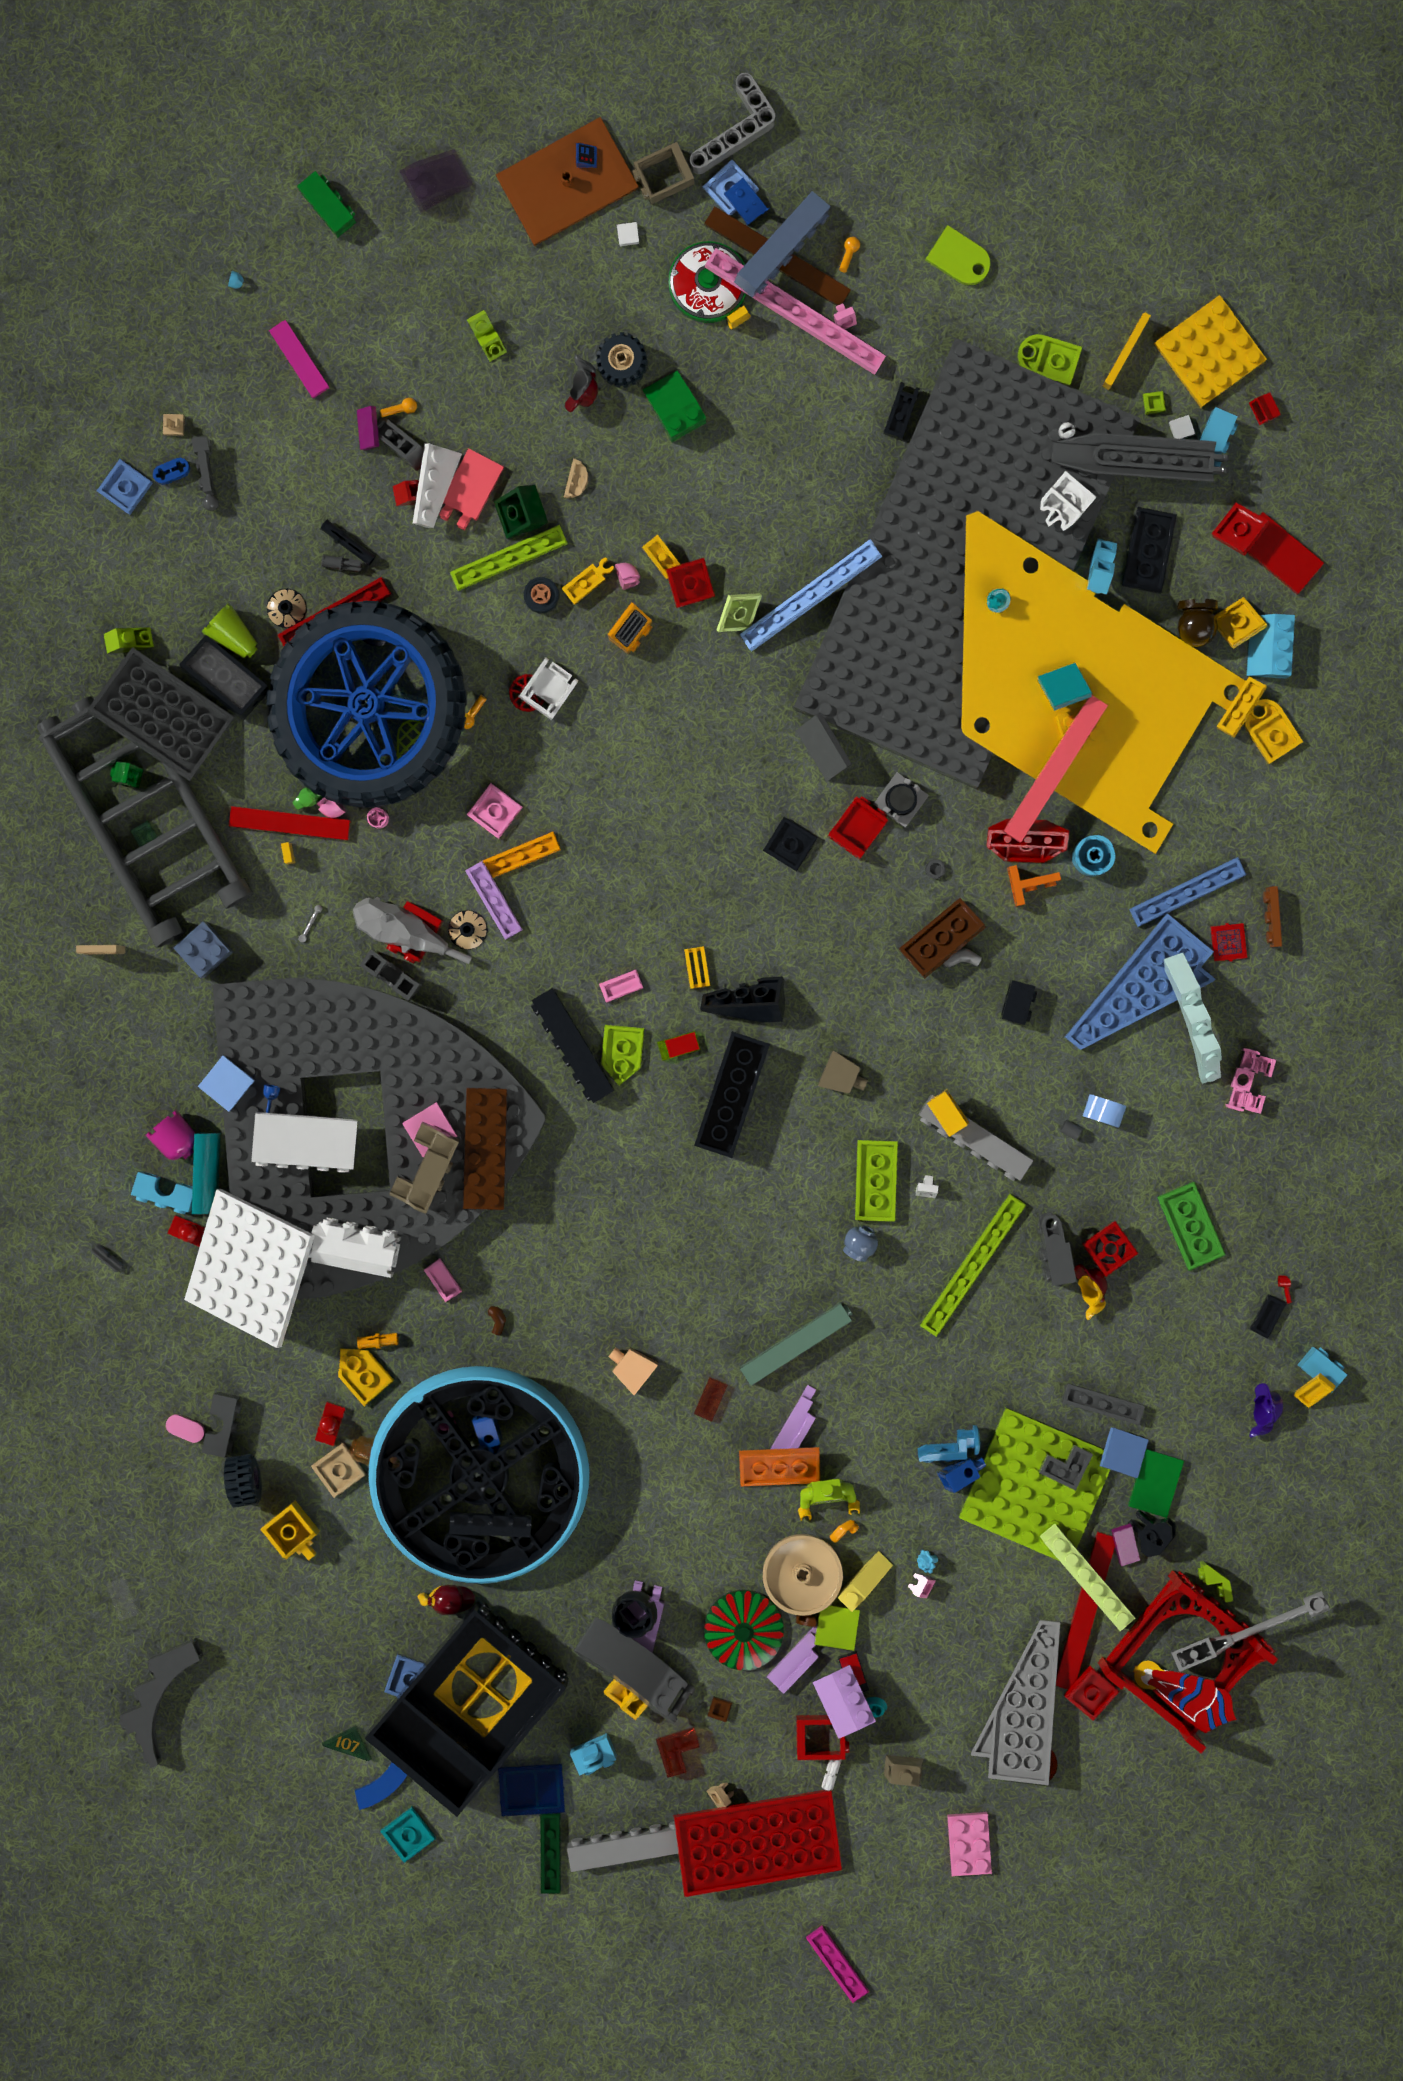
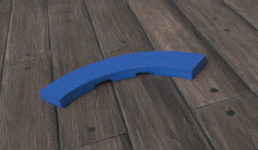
[355,1763,407,1810]

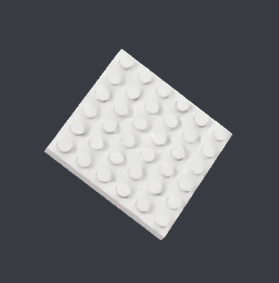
[184,1189,315,1348]

